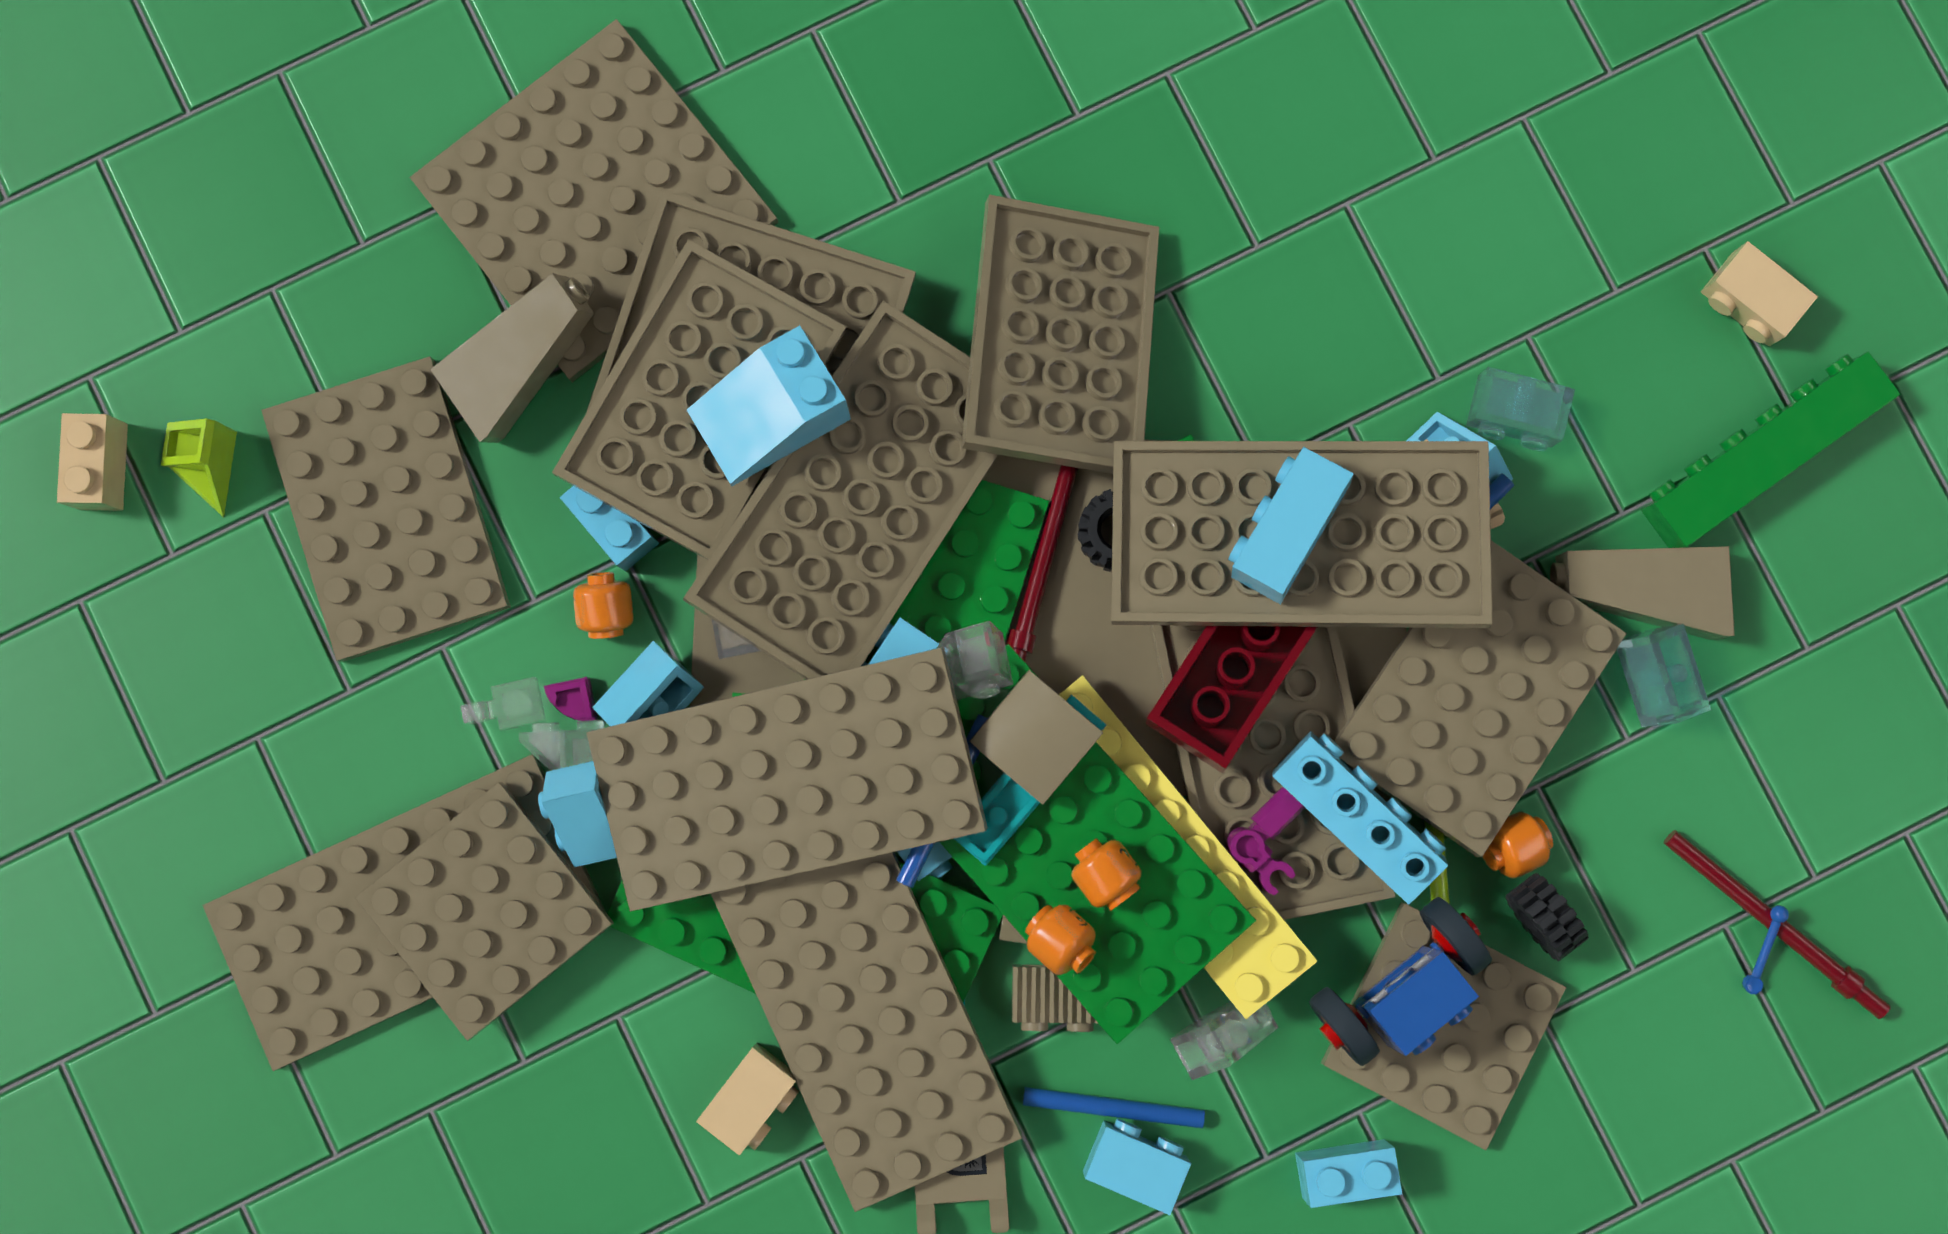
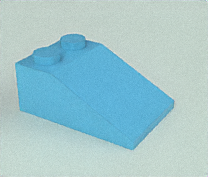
[687,325,851,487]

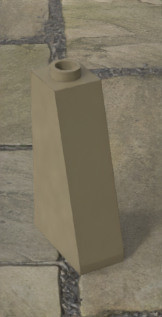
[430,273,594,443]
[1550,546,1735,640]

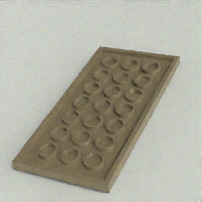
[683,301,998,679]
[1111,441,1493,628]
[1150,625,1395,920]
[586,647,988,911]
[202,754,606,1071]
[711,852,1022,1212]

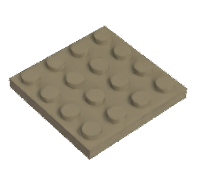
[355,782,614,1041]
[1321,902,1566,1150]

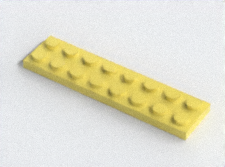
[1059,675,1317,1019]

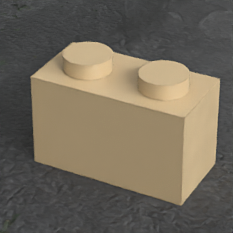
[1701,241,1818,346]
[57,413,128,511]
[696,1043,799,1156]

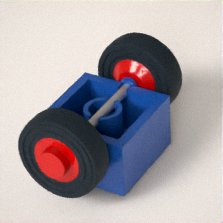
[1309,897,1492,1066]

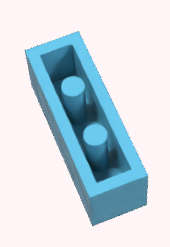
[1228,447,1354,605]

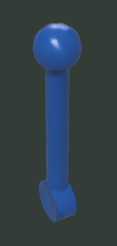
[1742,905,1789,994]

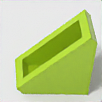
[161,418,237,518]

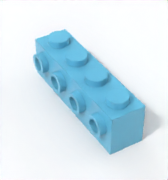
[1272,731,1448,905]

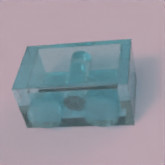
[1466,367,1575,451]
[1617,624,1711,727]

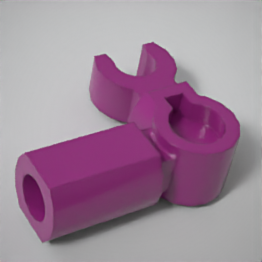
[1226,787,1305,896]

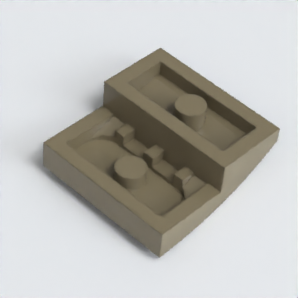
[969,670,1103,805]

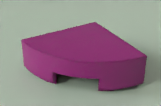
[543,677,598,722]

